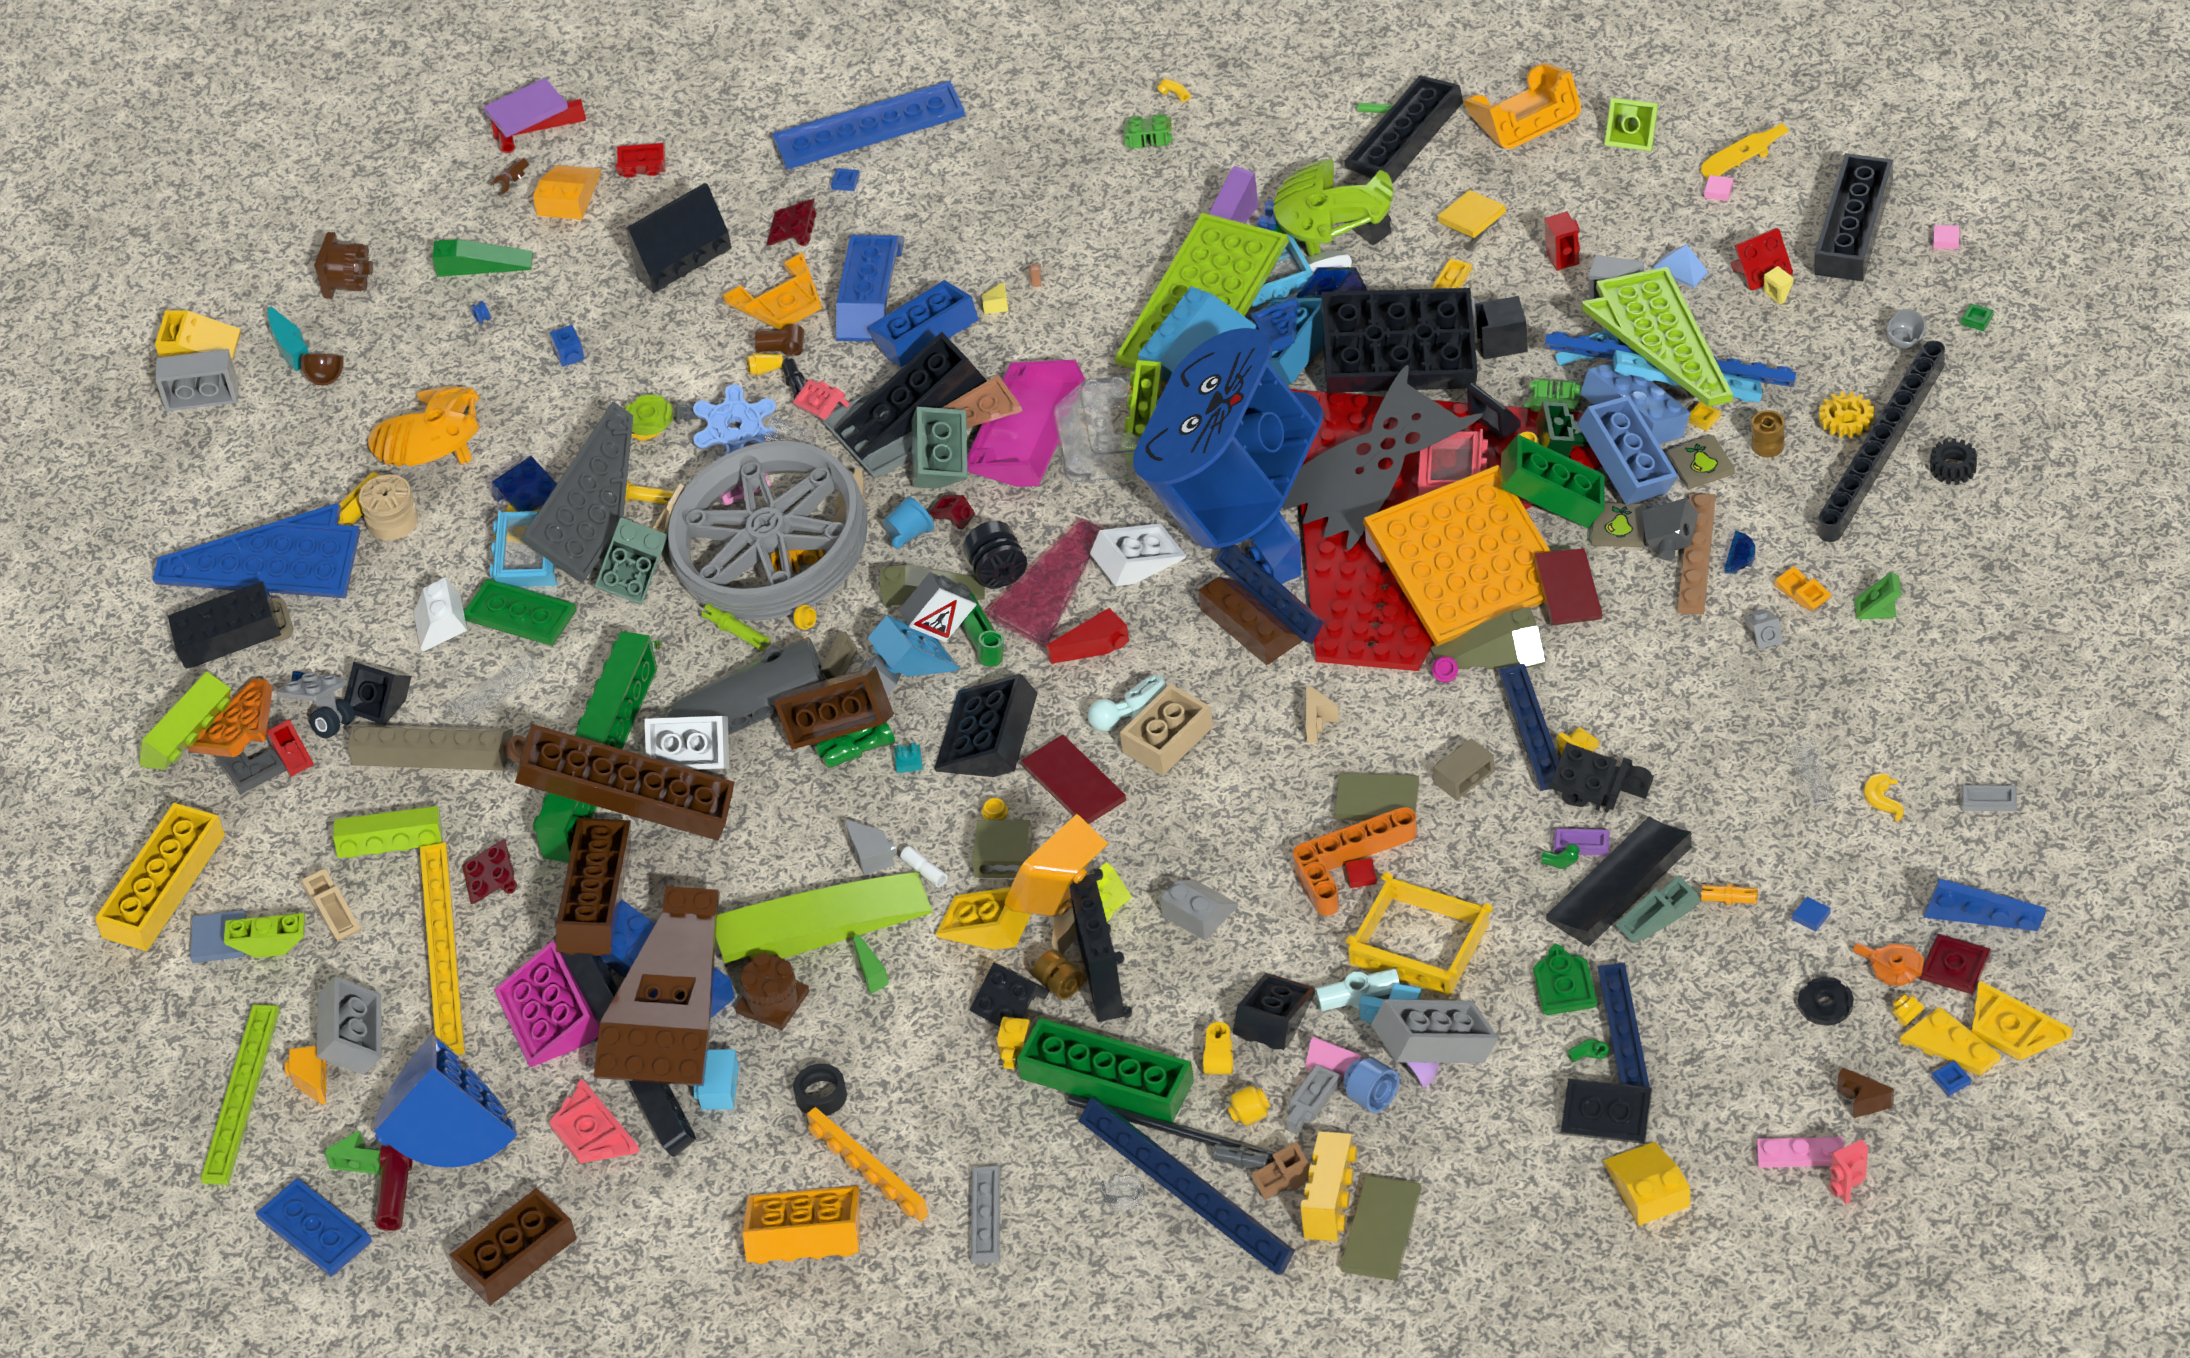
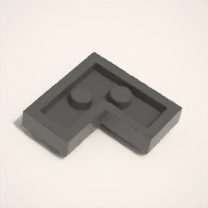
[215,748,286,794]

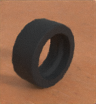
[793,1063,847,1116]

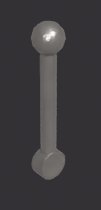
[1464,220,1497,251]

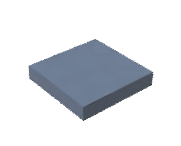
[190,910,247,963]

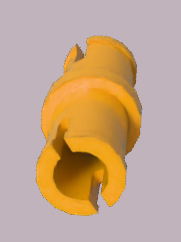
[1701,883,1758,905]

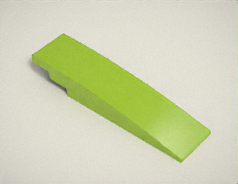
[716,872,933,963]

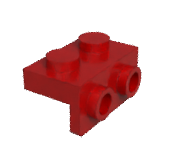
[616,143,666,178]

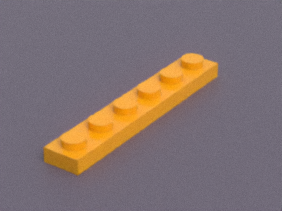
[807,1107,928,1222]

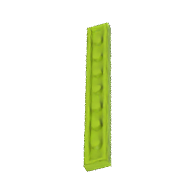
[200,1004,280,1185]

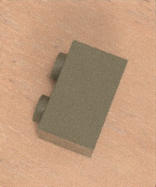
[1433,738,1495,801]

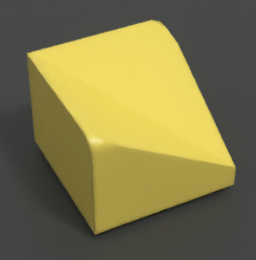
[1764,266,1794,304]
[982,283,1008,314]

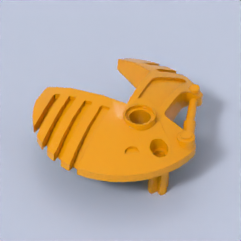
[368,386,480,467]

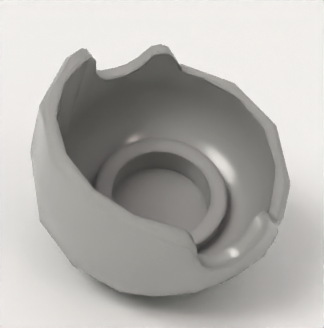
[1886,309,1926,349]

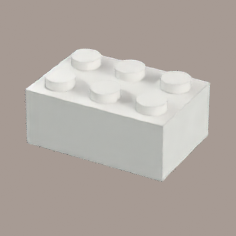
[645,716,729,770]

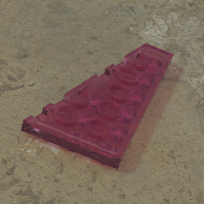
[986,518,1102,649]

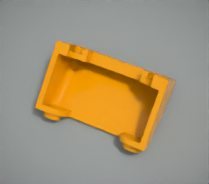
[1464,62,1581,149]

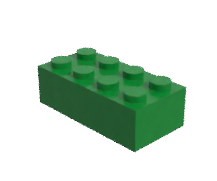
[1501,434,1605,528]

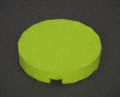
[625,394,673,436]

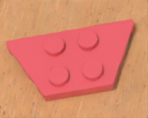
[549,1079,640,1164]

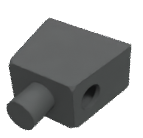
[1643,498,1698,561]

